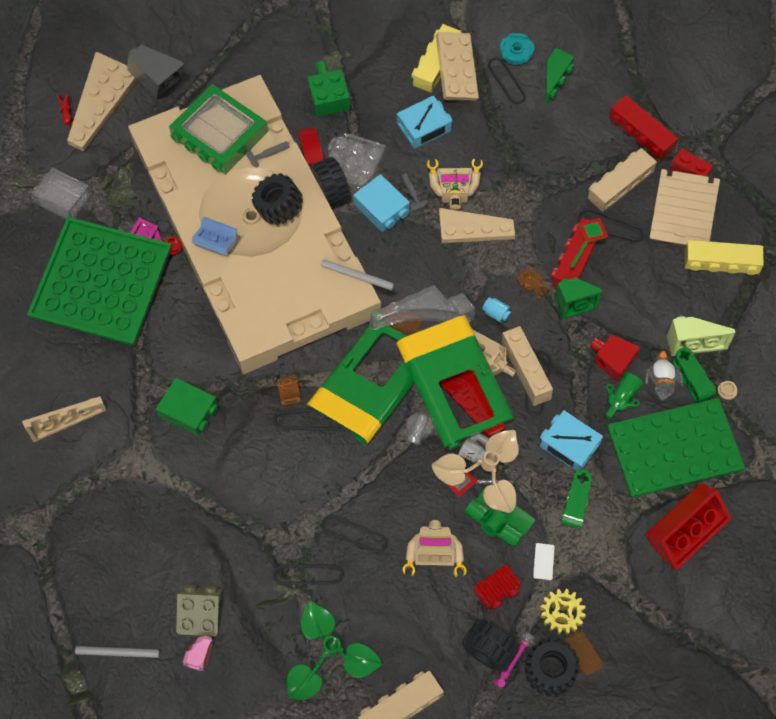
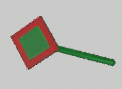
[570,218,608,268]

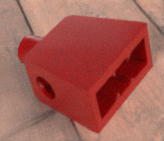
[590,335,640,382]

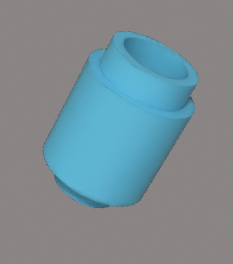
[482,297,512,323]

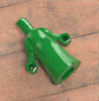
[604,372,644,420]

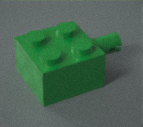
[307,61,350,117]

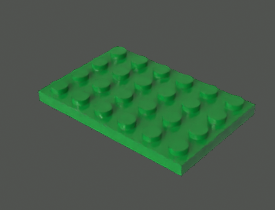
[607,398,745,499]

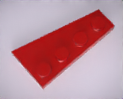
[439,370,506,437]

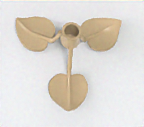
[432,430,518,513]

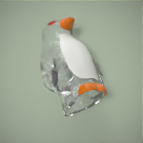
[645,351,683,400]

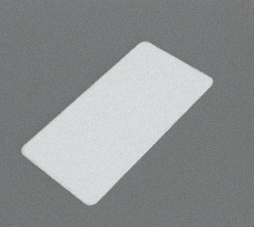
[533,543,555,580]

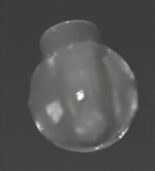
[406,413,433,445]

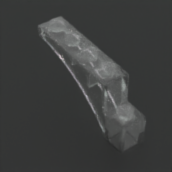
[370,285,475,330]

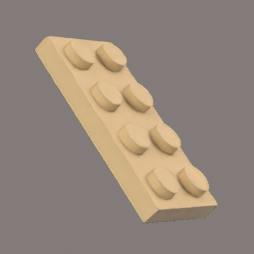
[436,32,479,101]

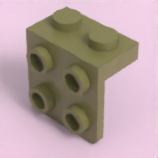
[176,585,222,636]

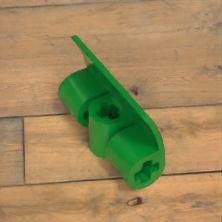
[465,486,535,548]

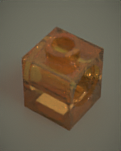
[277,375,301,406]

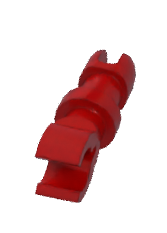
[58,92,72,125]

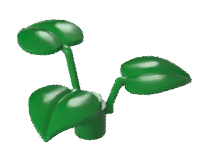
[287,601,382,700]

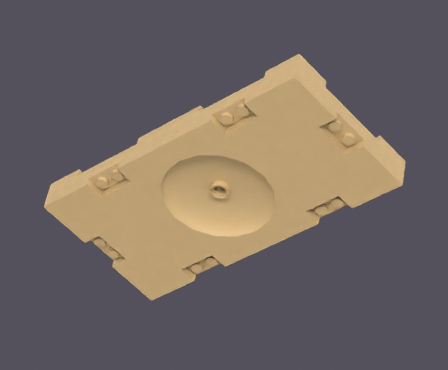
[128,75,381,374]

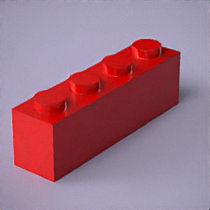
[609,95,678,160]
[551,218,598,287]

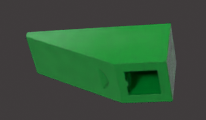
[545,48,575,104]

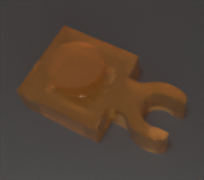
[516,266,550,299]

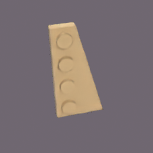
[22,397,107,442]

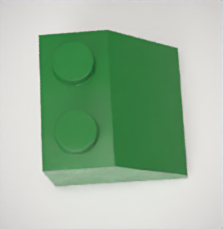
[554,278,602,320]

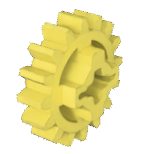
[540,589,586,635]

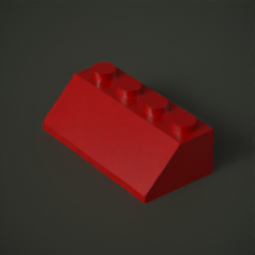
[645,483,732,571]

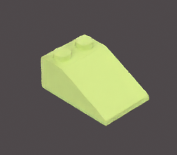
[667,316,735,356]

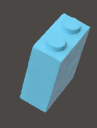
[353,174,410,233]

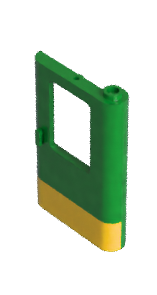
[396,315,515,450]
[306,319,414,445]

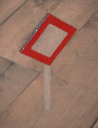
[446,472,513,497]

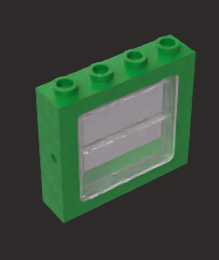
[169,84,268,175]

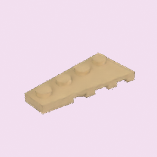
[439,208,515,243]

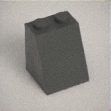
[127,44,184,100]

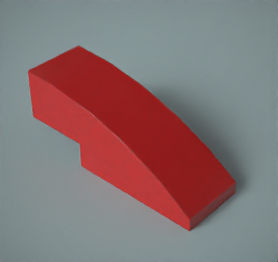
[298,127,324,169]

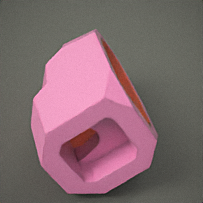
[183,635,213,671]

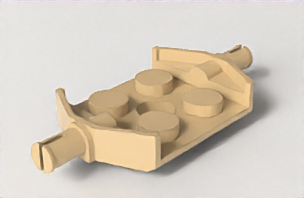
[472,329,517,377]

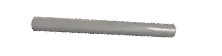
[321,259,394,290]
[75,646,160,658]

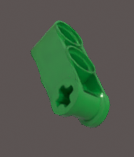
[673,347,716,403]
[561,470,592,529]

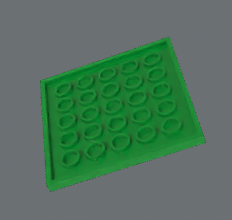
[27,217,172,346]

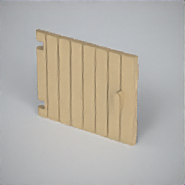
[649,169,720,246]

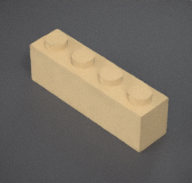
[588,148,657,212]
[502,326,553,406]
[358,670,444,719]

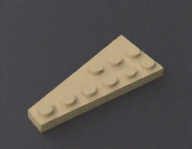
[67,52,137,151]

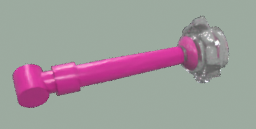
[494,632,536,687]

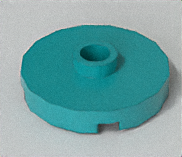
[500,33,534,65]

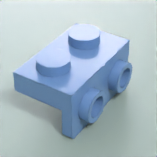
[192,217,237,255]

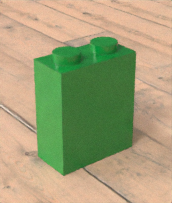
[156,378,218,436]

